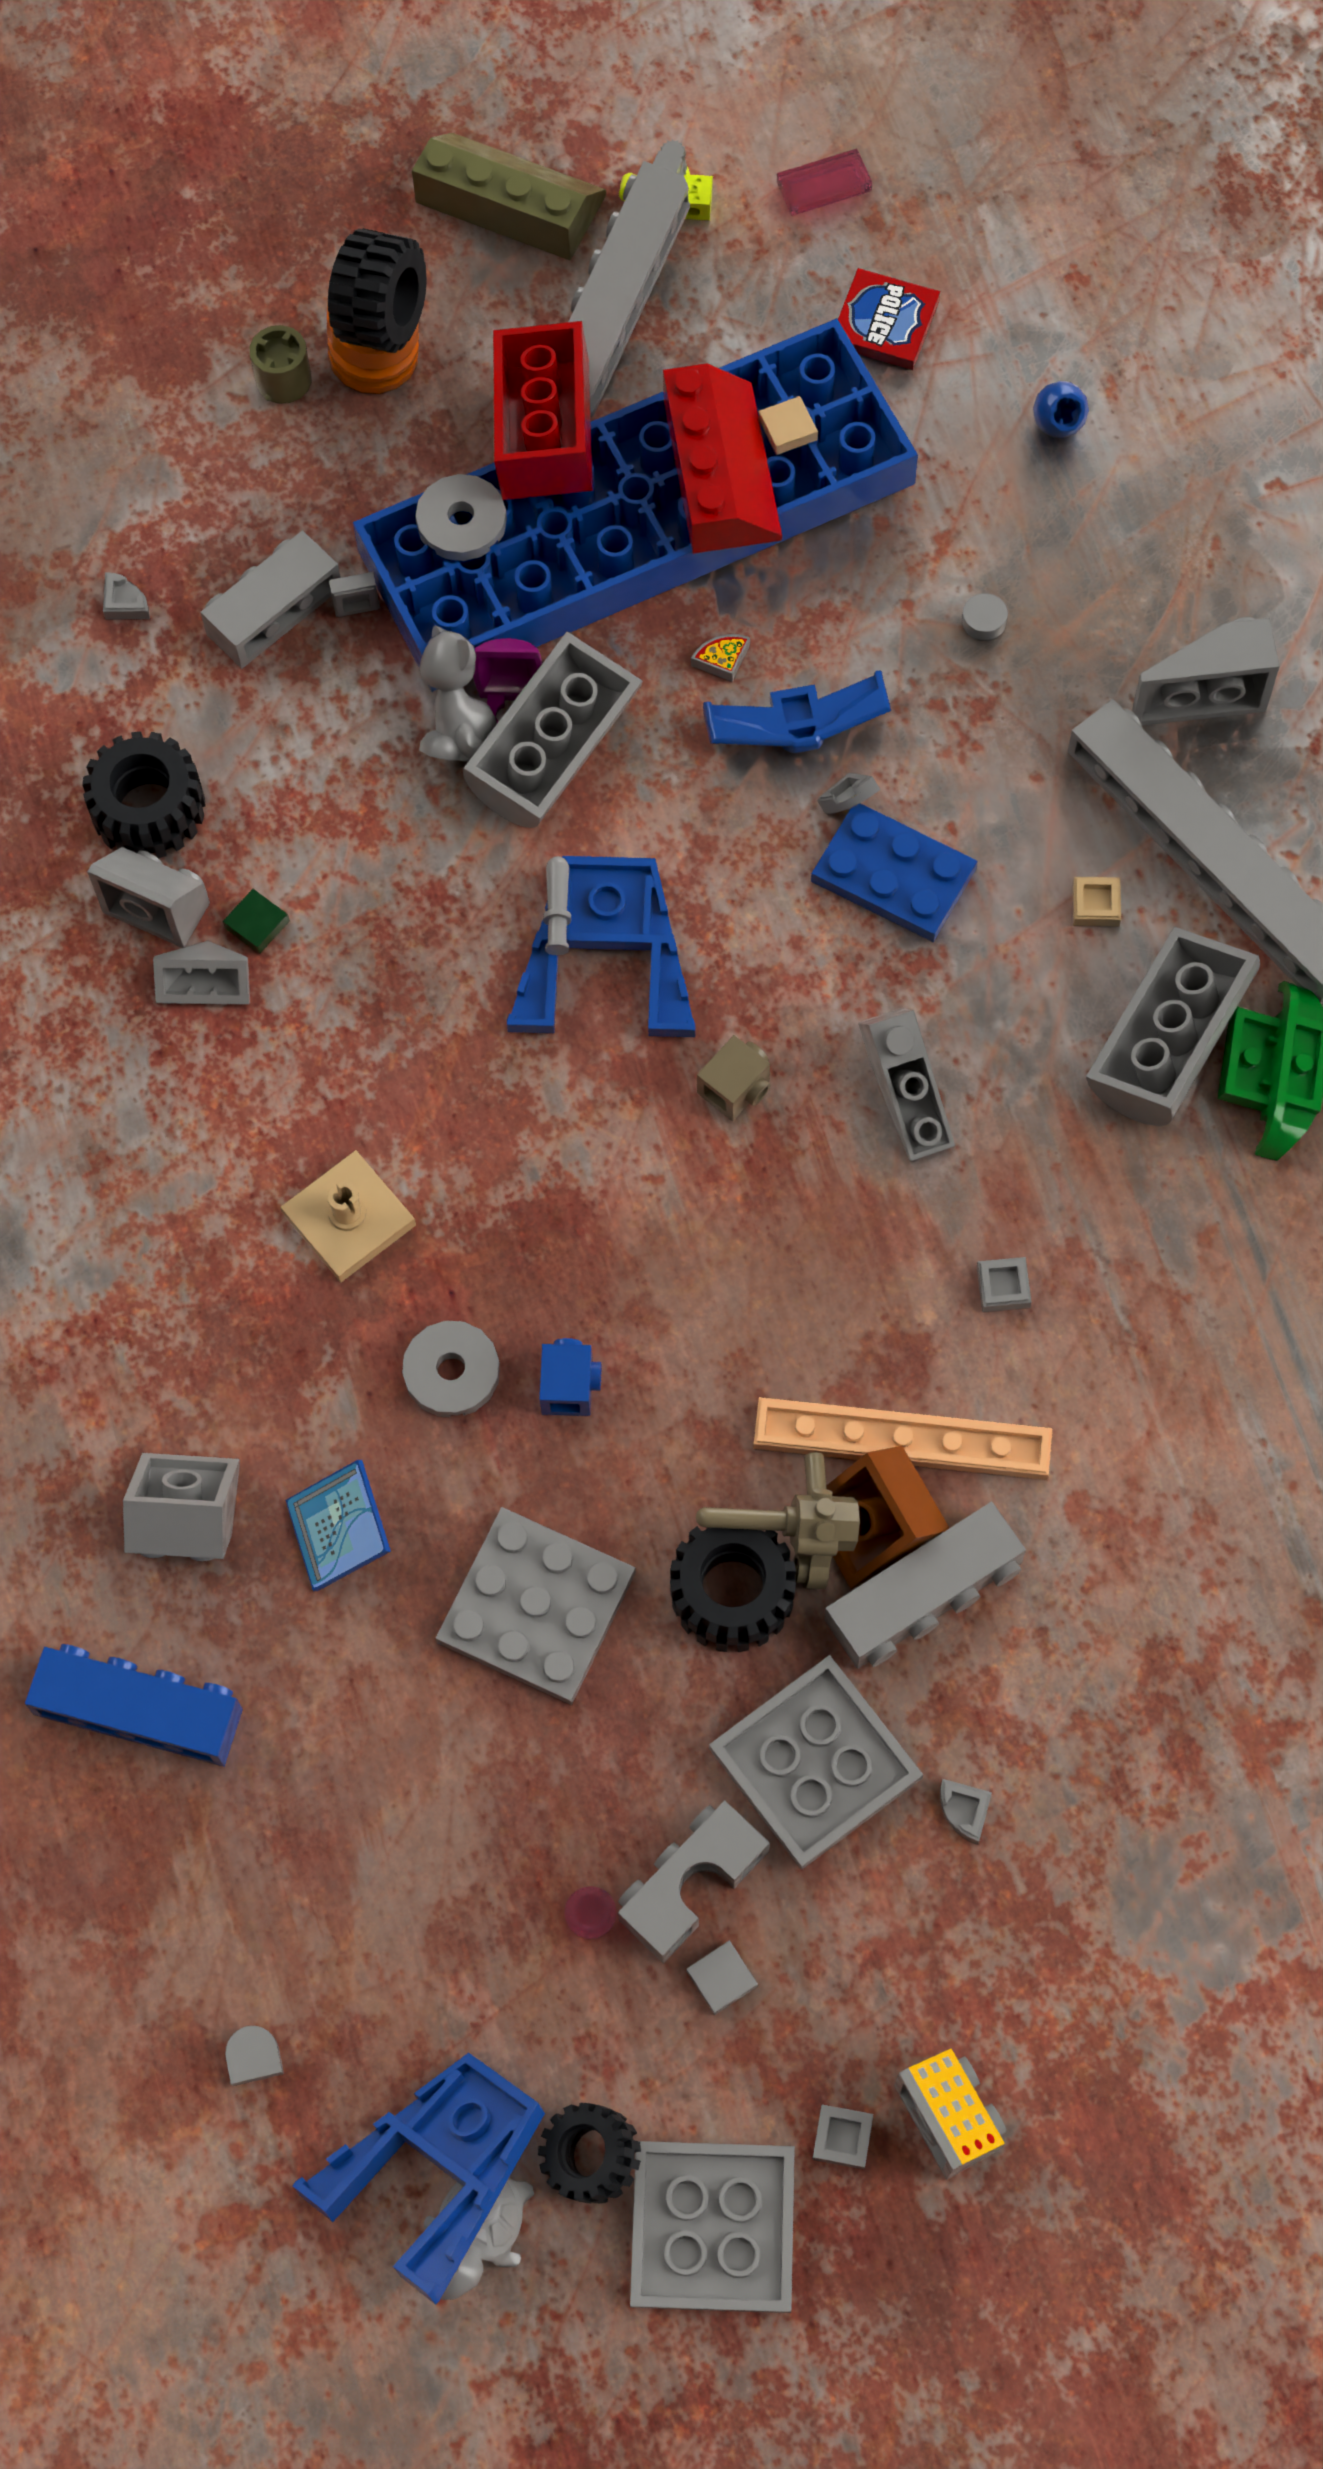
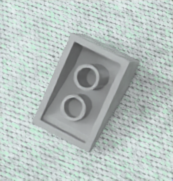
[1132,617,1280,726]

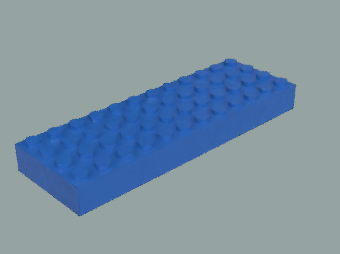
[353,318,918,692]

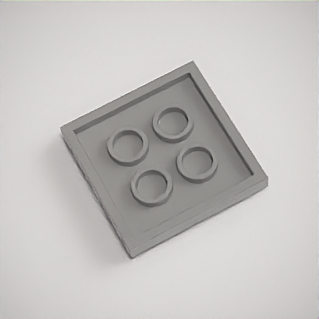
[435,1507,636,1705]
[709,1655,923,1870]
[630,2141,795,2313]

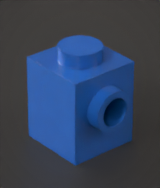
[539,1338,602,1416]

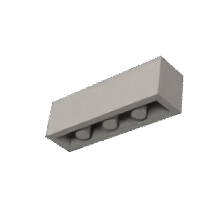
[824,1501,1026,1669]

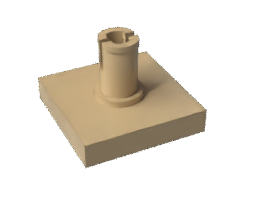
[280,1150,416,1283]

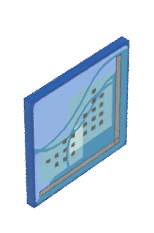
[285,1460,391,1591]

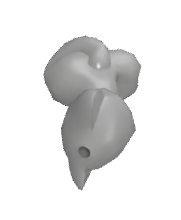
[419,625,497,761]

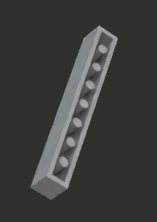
[1068,699,1323,1005]

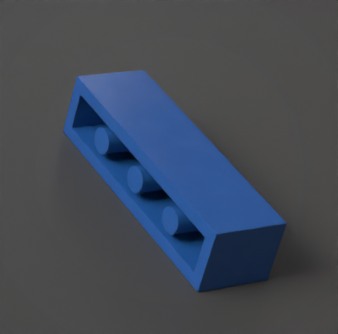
[25,1644,243,1767]

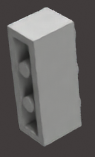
[201,530,341,669]

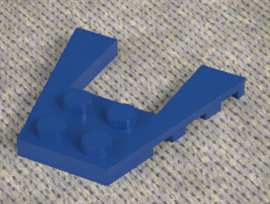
[507,856,696,1037]
[292,2053,545,2305]

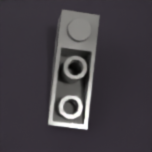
[858,1008,955,1161]

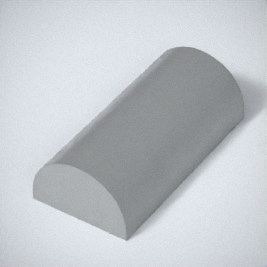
[463,632,643,828]
[1086,927,1260,1126]

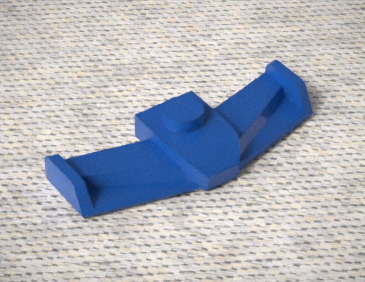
[703,670,891,753]

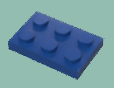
[811,803,978,942]

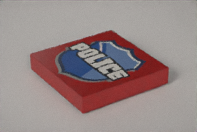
[838,268,941,370]

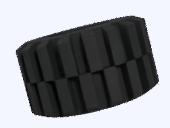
[328,228,427,353]
[82,731,206,858]
[670,1526,796,1652]

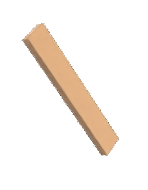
[753,1397,1052,1480]

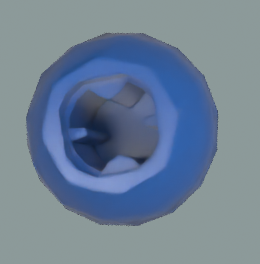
[1033,381,1089,438]

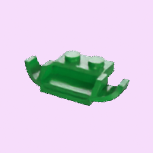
[1217,981,1323,1161]

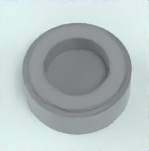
[962,593,1008,640]

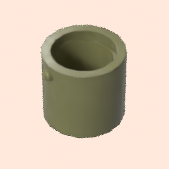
[249,325,312,404]

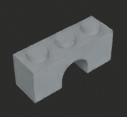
[618,1800,770,1964]

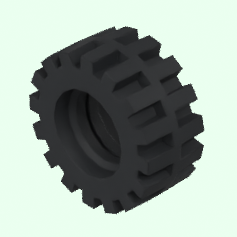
[538,2103,641,2204]

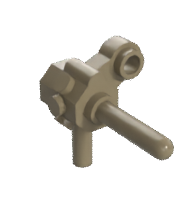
[696,1452,860,1589]

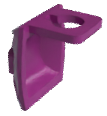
[473,638,543,723]

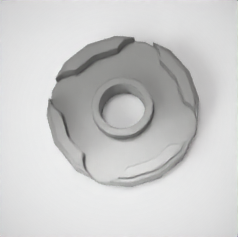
[415,474,507,561]
[402,1321,500,1417]

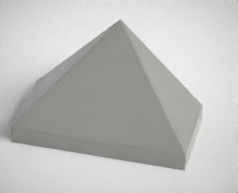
[153,941,250,1004]

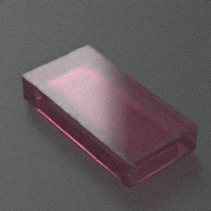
[777,148,872,216]

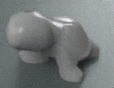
[424,2178,535,2300]

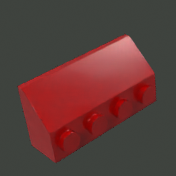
[663,363,782,554]

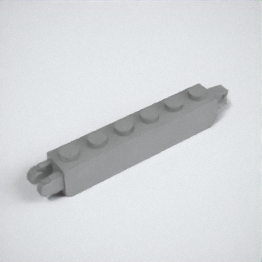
[568,139,690,418]

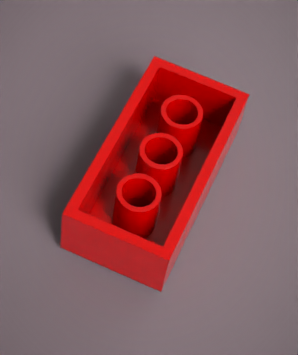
[493,321,593,500]

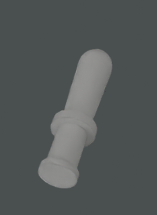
[543,856,571,955]

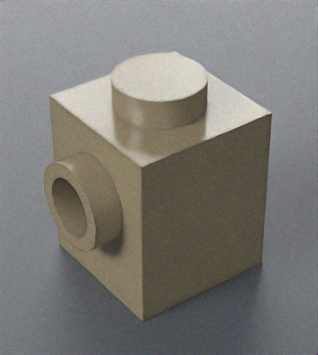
[697,1035,771,1121]

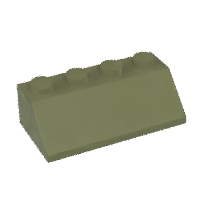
[412,133,606,261]

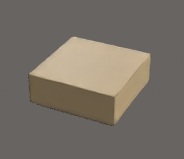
[759,396,818,455]
[1072,877,1121,927]

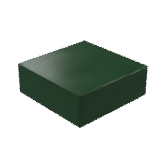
[223,889,290,954]

